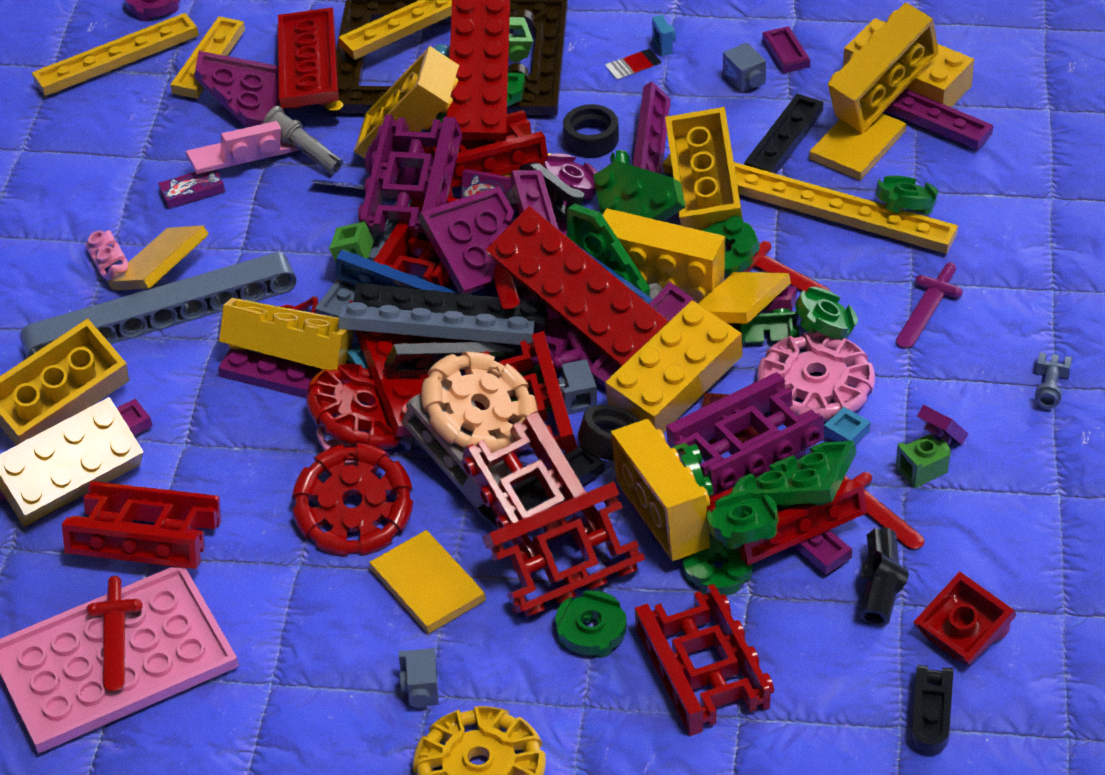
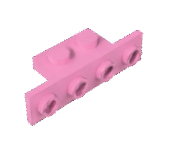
[186,121,299,174]

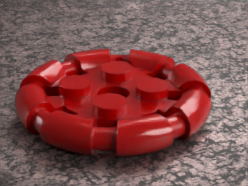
[306,364,402,450]
[292,443,414,557]

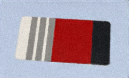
[605,49,662,79]

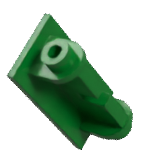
[733,308,799,345]

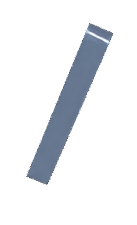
[20,253,297,358]

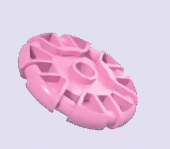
[757,332,875,422]

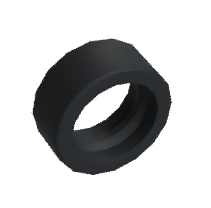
[563,104,619,157]
[578,405,640,461]

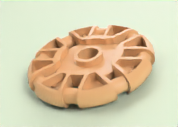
[421,352,537,453]

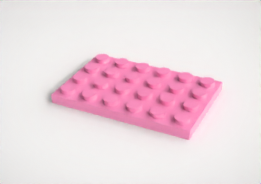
[0,566,239,754]

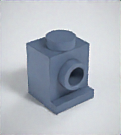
[558,359,597,415]
[399,648,439,708]

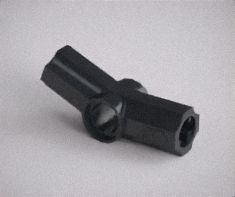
[859,527,909,627]

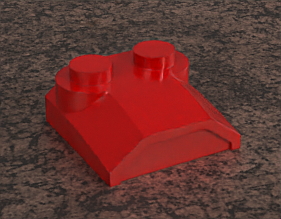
[913,571,1016,665]

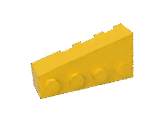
[219,298,354,370]

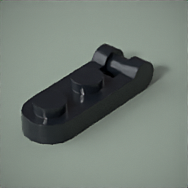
[519,162,584,223]
[911,665,954,753]

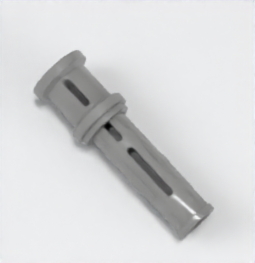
[263,106,343,175]

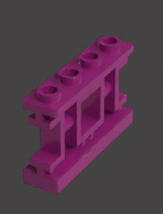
[358,115,462,239]
[666,372,824,494]

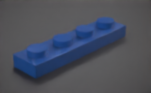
[334,249,458,293]

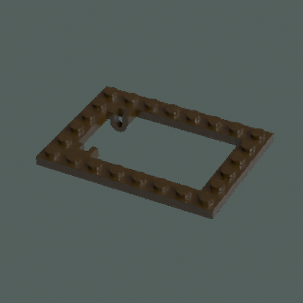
[327,0,568,116]

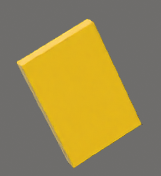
[809,113,906,181]
[107,225,209,290]
[698,272,791,324]
[369,530,486,634]

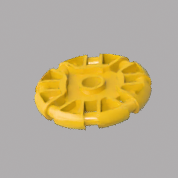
[413,706,546,775]

